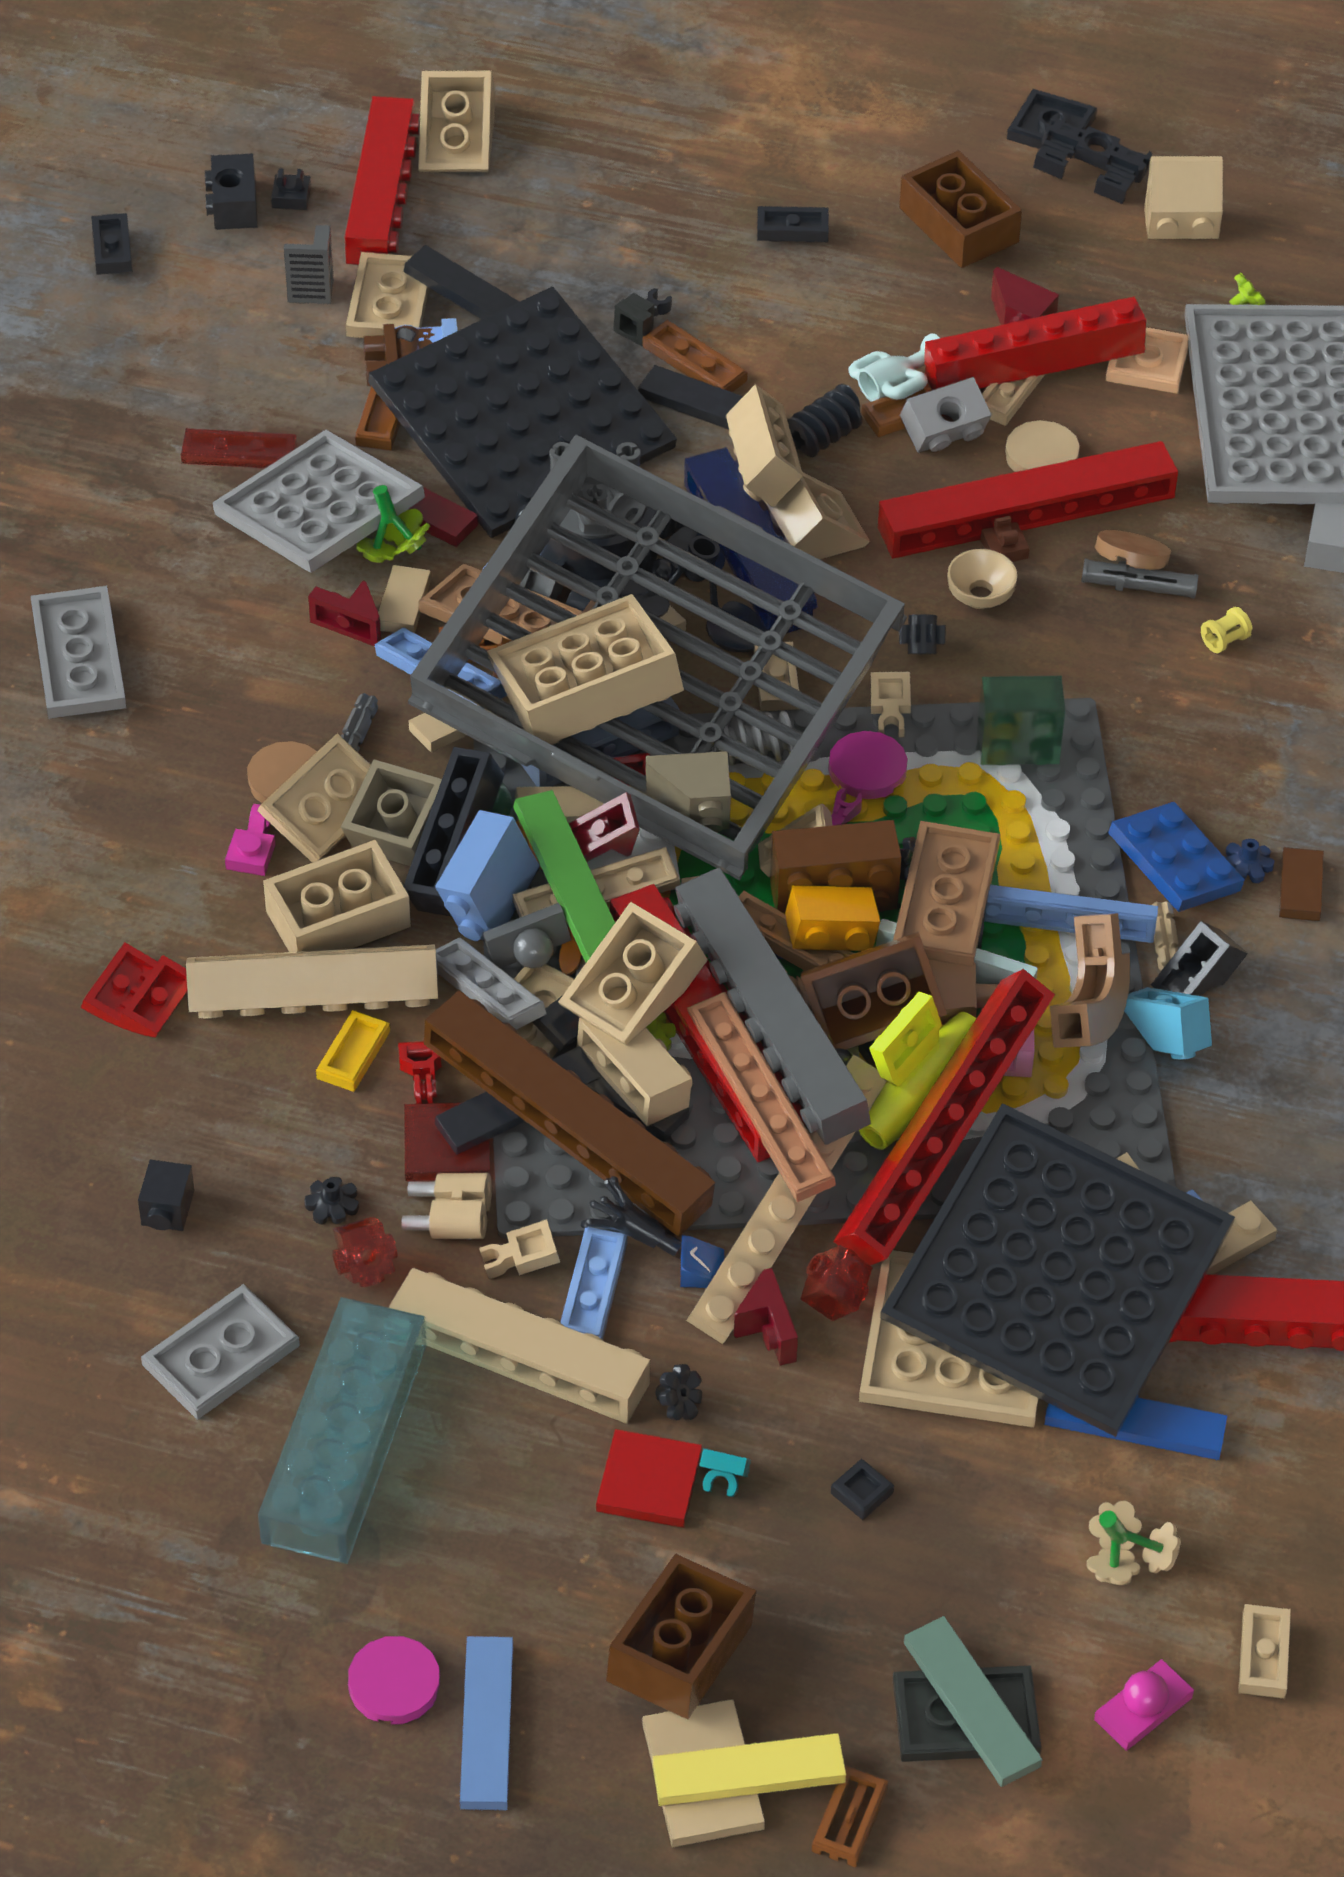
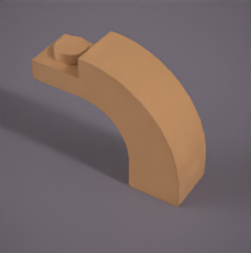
[1050,913,1130,1048]

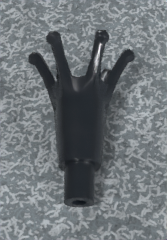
[580,1176,682,1256]

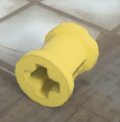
[1201,606,1252,654]

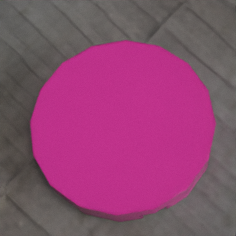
[828,731,908,799]
[348,1636,440,1724]

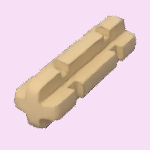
[1152,901,1179,971]

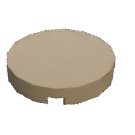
[1005,420,1080,472]

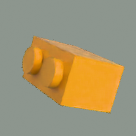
[785,885,880,951]

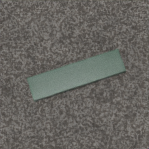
[904,1616,1042,1787]

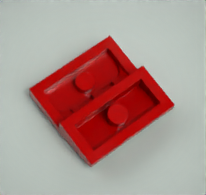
[81,942,188,1038]

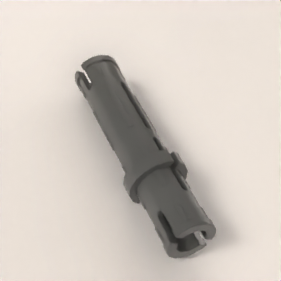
[1081,558,1198,599]

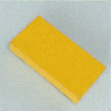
[316,1010,390,1092]

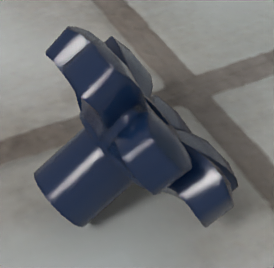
[1225,839,1274,883]

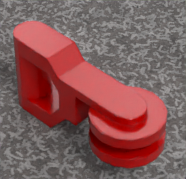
[398,1041,441,1108]

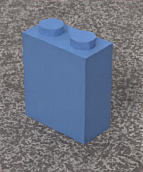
[435,810,540,941]

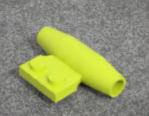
[859,992,976,1150]

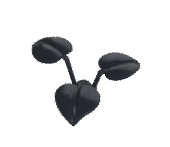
[608,526,769,652]

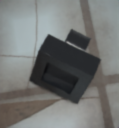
[271,168,311,210]

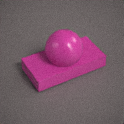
[1094,1659,1194,1751]

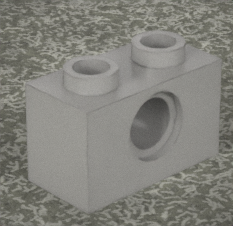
[900,377,992,453]

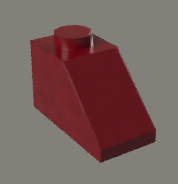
[991,267,1059,325]

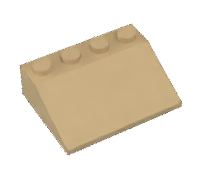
[487,594,684,745]

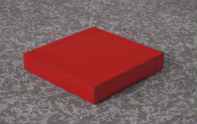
[596,1429,702,1528]

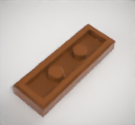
[642,320,748,392]

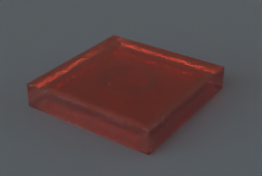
[404,1103,490,1181]

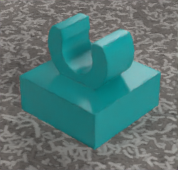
[700,1449,751,1497]

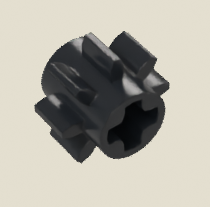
[899,614,946,655]

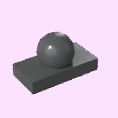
[483,903,571,969]

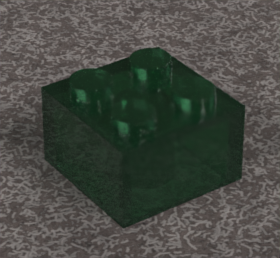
[977,676,1065,766]

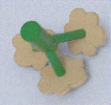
[1087,1500,1181,1585]

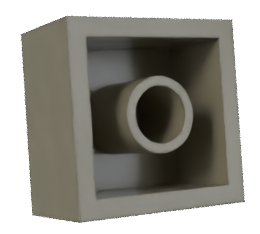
[341,759,442,866]

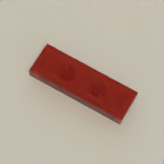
[181,428,297,468]

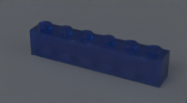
[684,447,817,634]

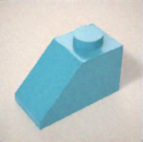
[1124,987,1212,1060]

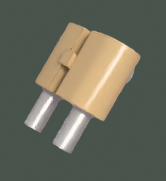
[402,1173,492,1239]

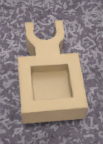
[871,672,911,737]
[479,1220,560,1279]

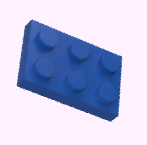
[1108,802,1245,912]

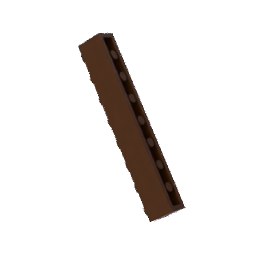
[424,990,715,1237]

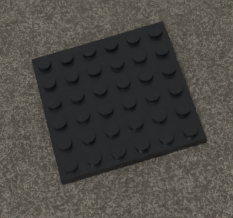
[368,286,677,538]
[880,1103,1235,1437]

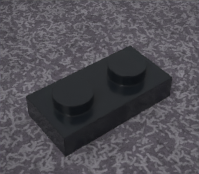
[757,206,829,242]
[91,213,132,275]

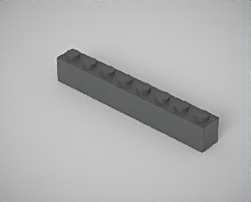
[674,867,871,1145]

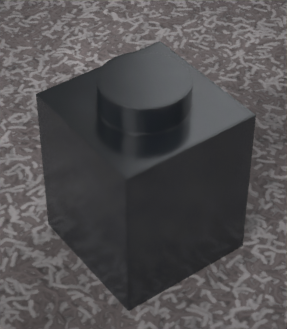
[138,1159,195,1231]

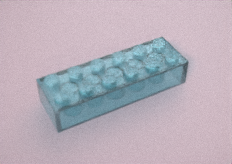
[258,1297,427,1564]

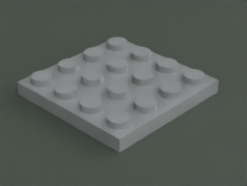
[212,430,425,573]

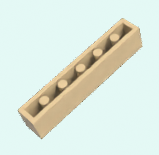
[186,944,438,1018]
[389,1268,650,1424]

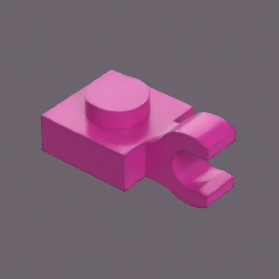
[225,804,275,876]

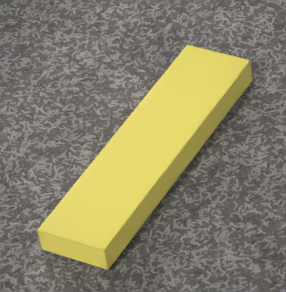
[653,1733,846,1806]

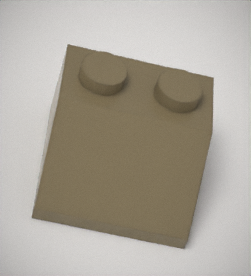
[646,751,731,833]

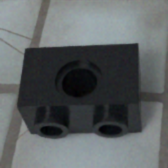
[205,153,258,230]

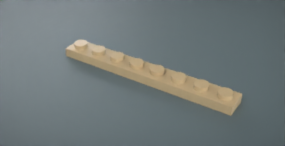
[686,1055,887,1344]

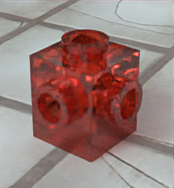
[332,1216,398,1287]
[800,1245,873,1321]

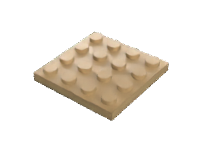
[859,1250,1038,1427]

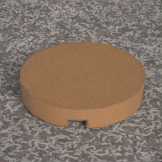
[1095,530,1171,570]
[247,741,317,803]

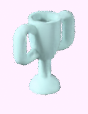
[848,333,940,401]

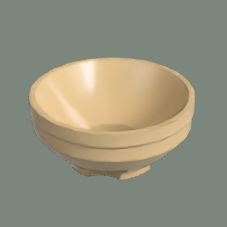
[947,549,1017,609]

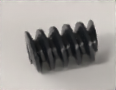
[787,384,862,457]

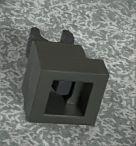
[613,288,672,346]

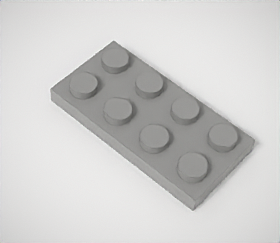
[31,586,126,719]

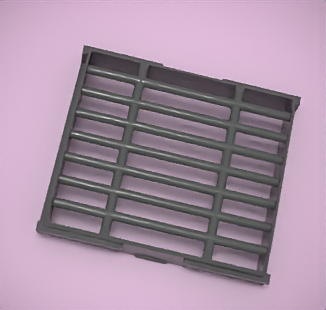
[408,435,907,881]

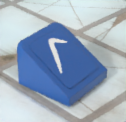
[680,1235,724,1288]

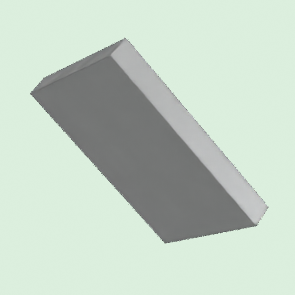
[141,1284,300,1420]

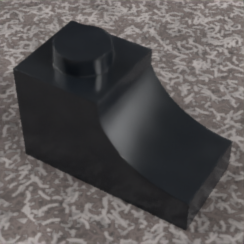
[1151,921,1248,996]

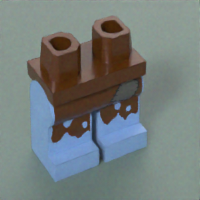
[364,318,457,386]

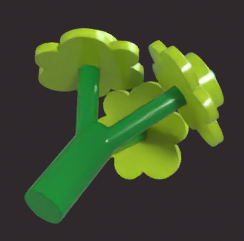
[356,485,430,563]

